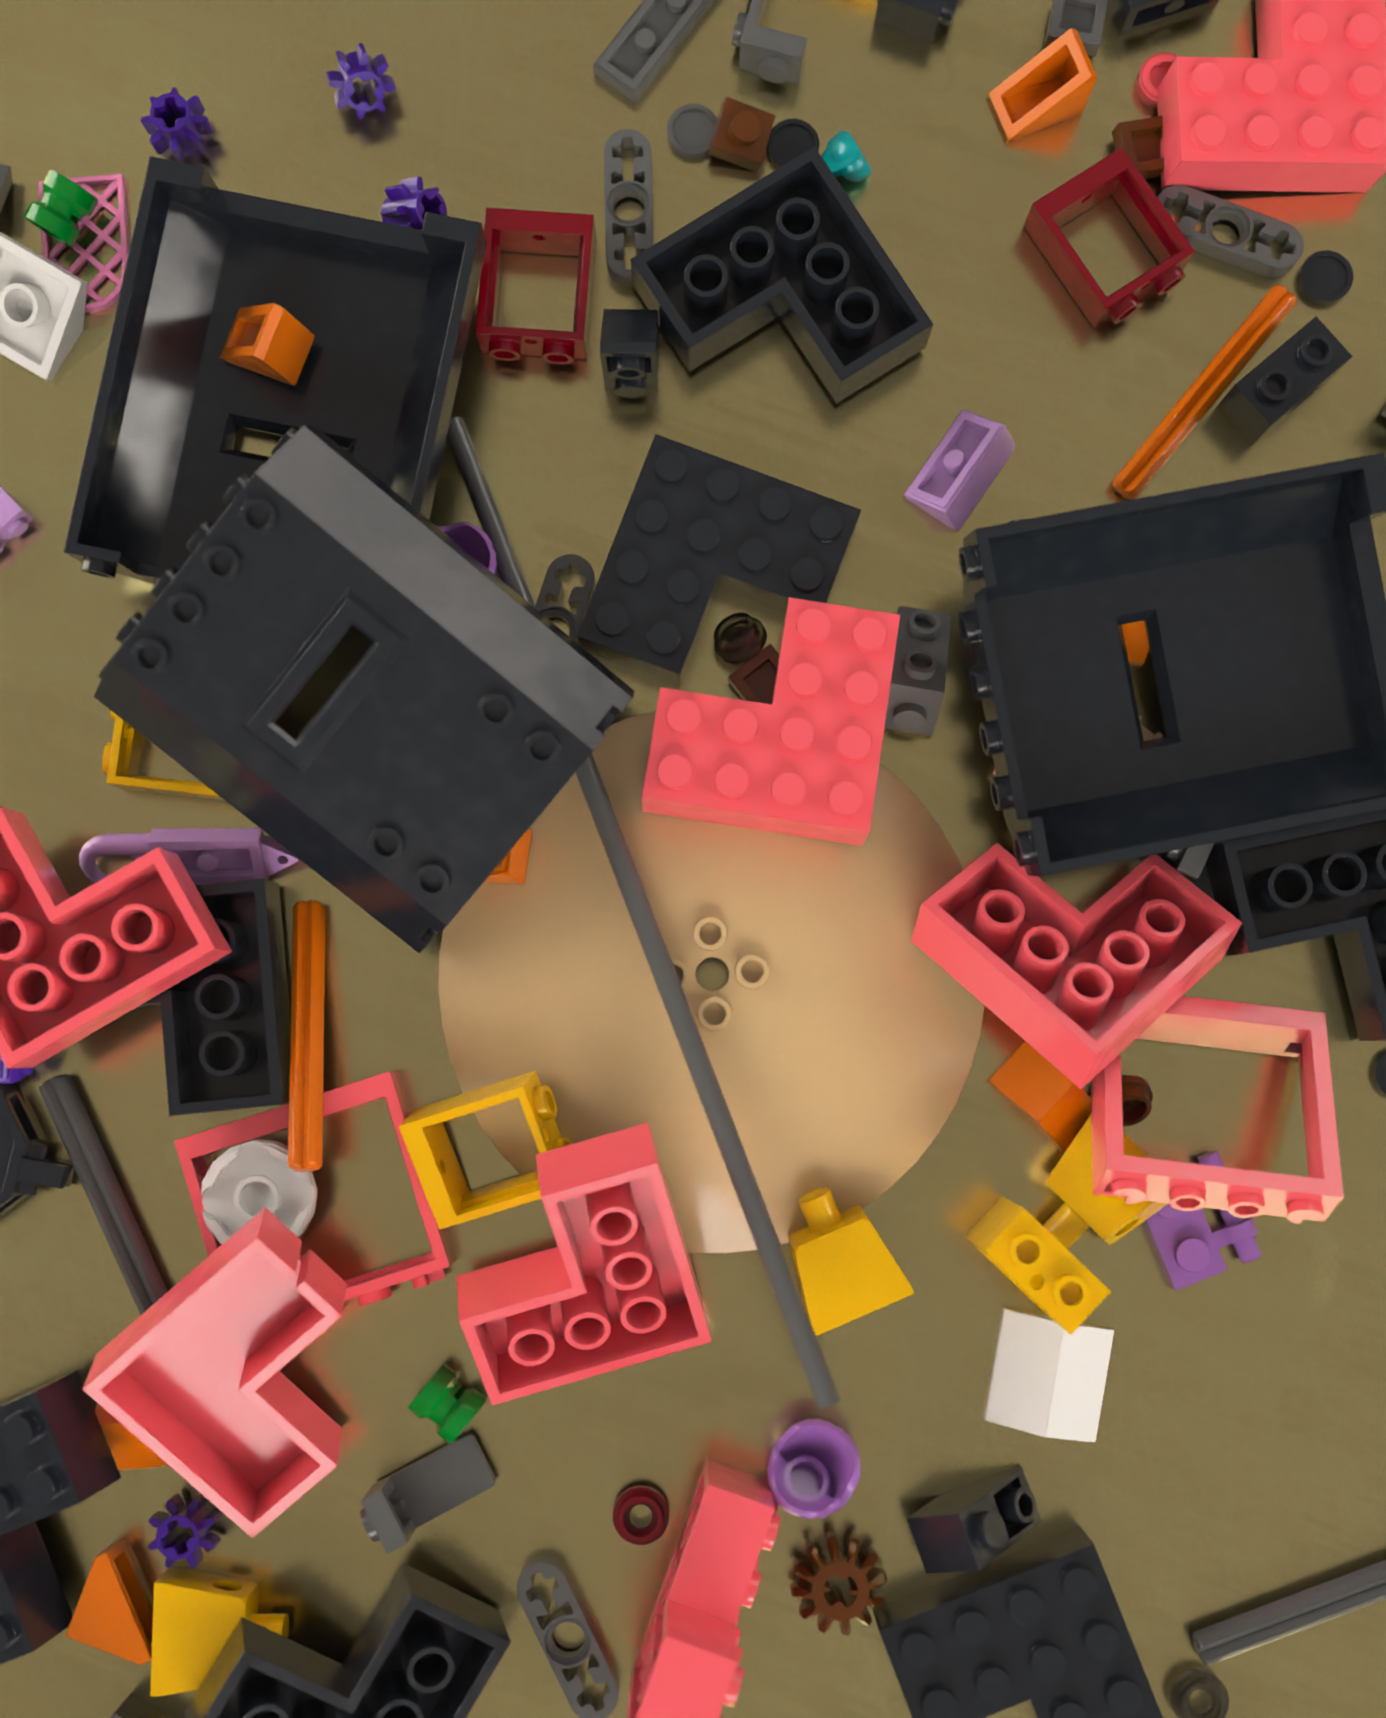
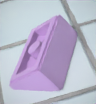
[904,409,1015,530]

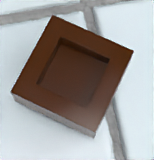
[708,97,776,172]
[1112,116,1164,179]
[727,644,779,704]

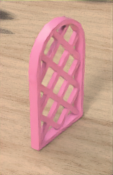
[38,174,130,313]

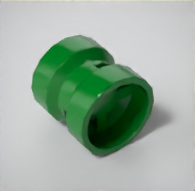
[23,169,99,248]
[407,1363,487,1445]

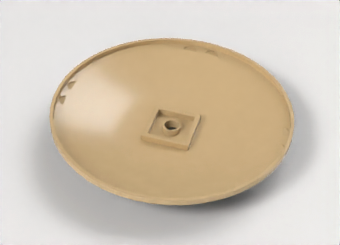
[438,711,985,1253]

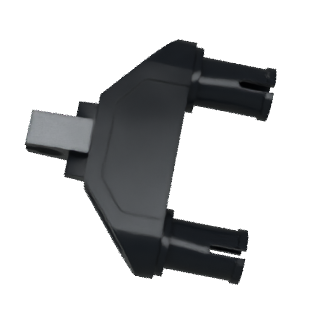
[0,1084,75,1215]

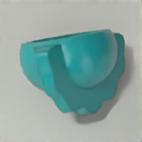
[821,130,873,182]

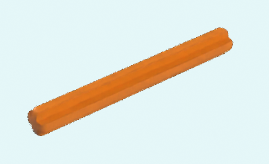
[1112,285,1296,500]
[288,900,326,1172]

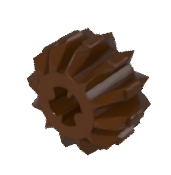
[790,1531,887,1637]

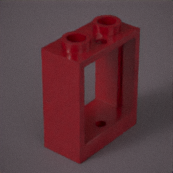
[1024,147,1195,328]
[475,208,596,364]

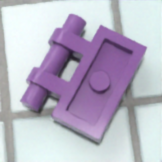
[1143,1150,1262,1291]

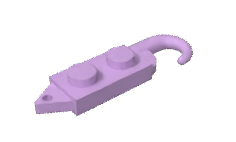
[79,828,299,885]

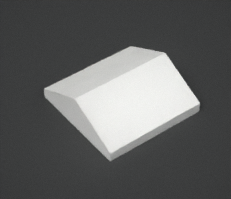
[0,232,87,380]
[983,1307,1114,1442]

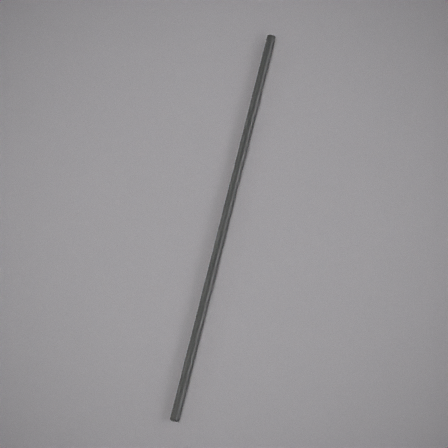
[447,417,841,1409]

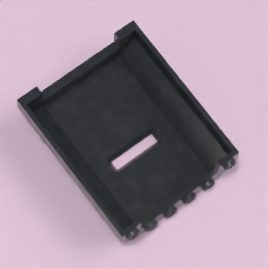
[64,156,487,589]
[94,425,634,954]
[958,452,1386,877]

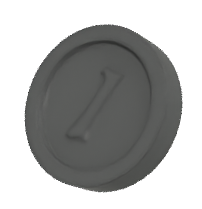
[667,104,717,159]

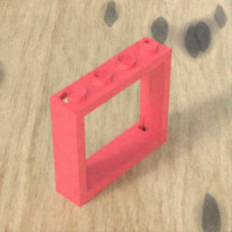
[1091,996,1344,1224]
[174,1070,456,1306]

